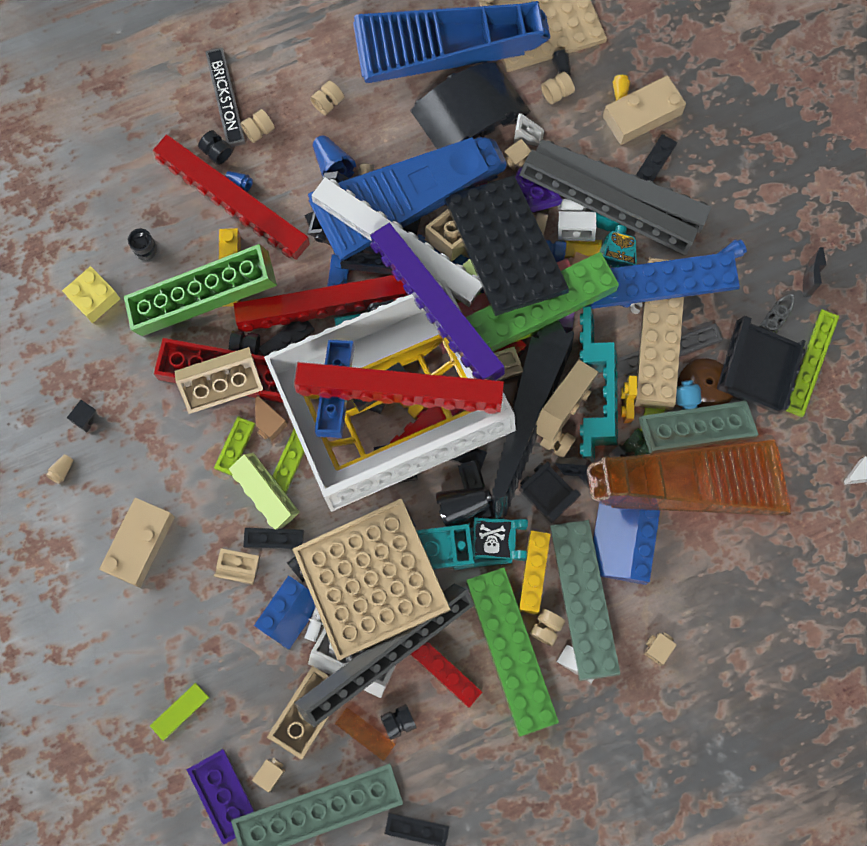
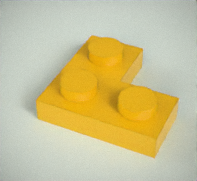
[620,376,637,423]

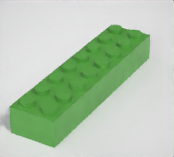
[124,244,277,336]
[466,252,619,352]
[466,567,559,737]

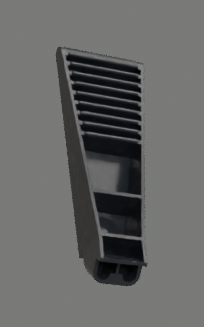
[492,321,574,519]

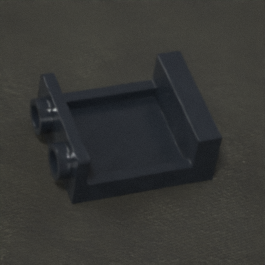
[519,461,581,524]

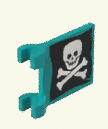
[473,518,528,561]

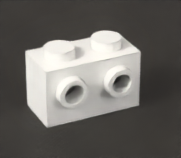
[558,211,596,241]

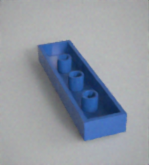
[315,340,355,438]

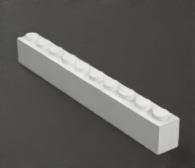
[312,177,482,307]

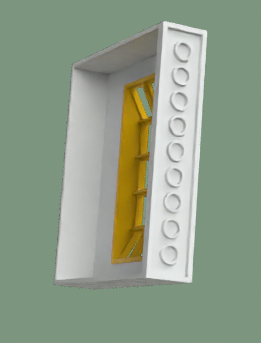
[264,280,516,512]

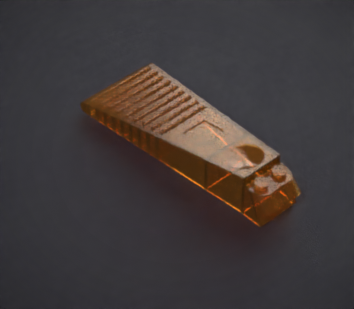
[587,440,791,516]

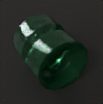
[622,428,651,464]

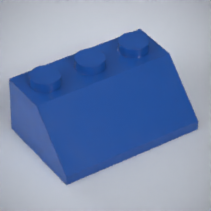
[254,575,316,650]

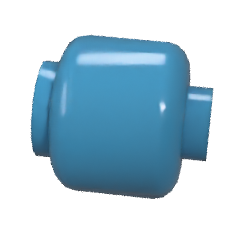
[676,380,702,409]

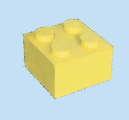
[62,266,120,323]

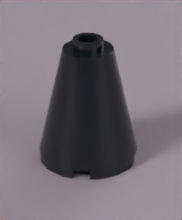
[436,487,492,527]

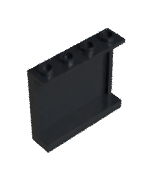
[716,316,806,414]

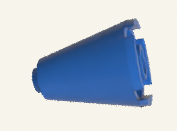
[313,136,357,179]

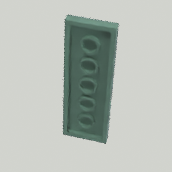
[639,401,759,454]

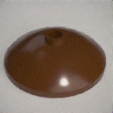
[677,358,733,408]

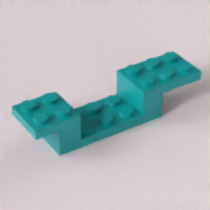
[580,307,618,465]
[416,524,512,570]

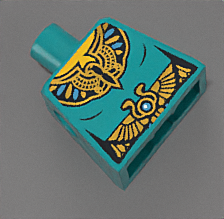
[600,225,637,268]

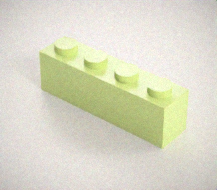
[229,453,300,530]

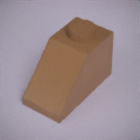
[255,396,288,442]

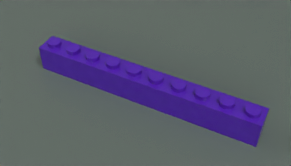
[370,222,505,381]

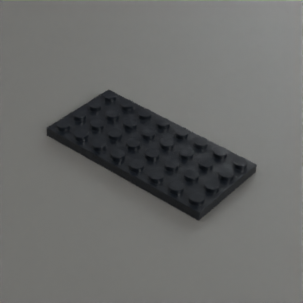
[444,175,569,316]

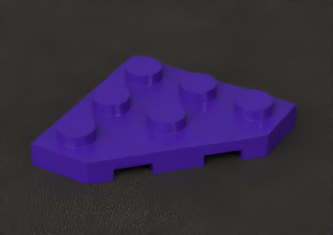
[516,167,562,212]

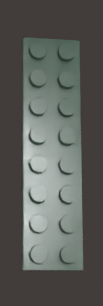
[550,520,620,681]
[231,764,403,846]

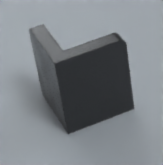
[67,400,96,433]

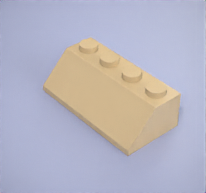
[175,347,263,414]

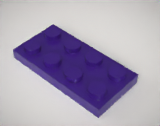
[186,749,255,845]

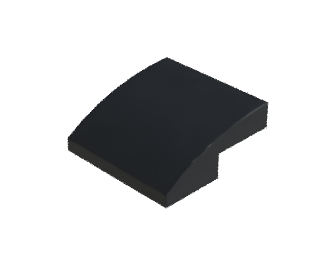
[803,247,826,297]

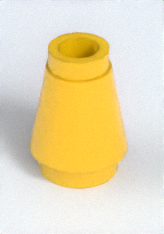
[612,75,630,101]

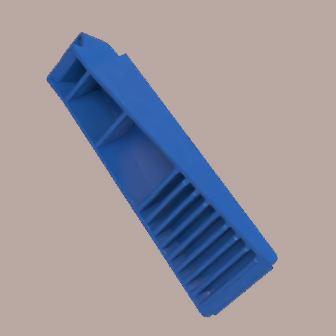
[353,1,551,83]
[308,137,507,261]

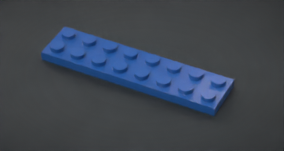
[586,252,740,309]

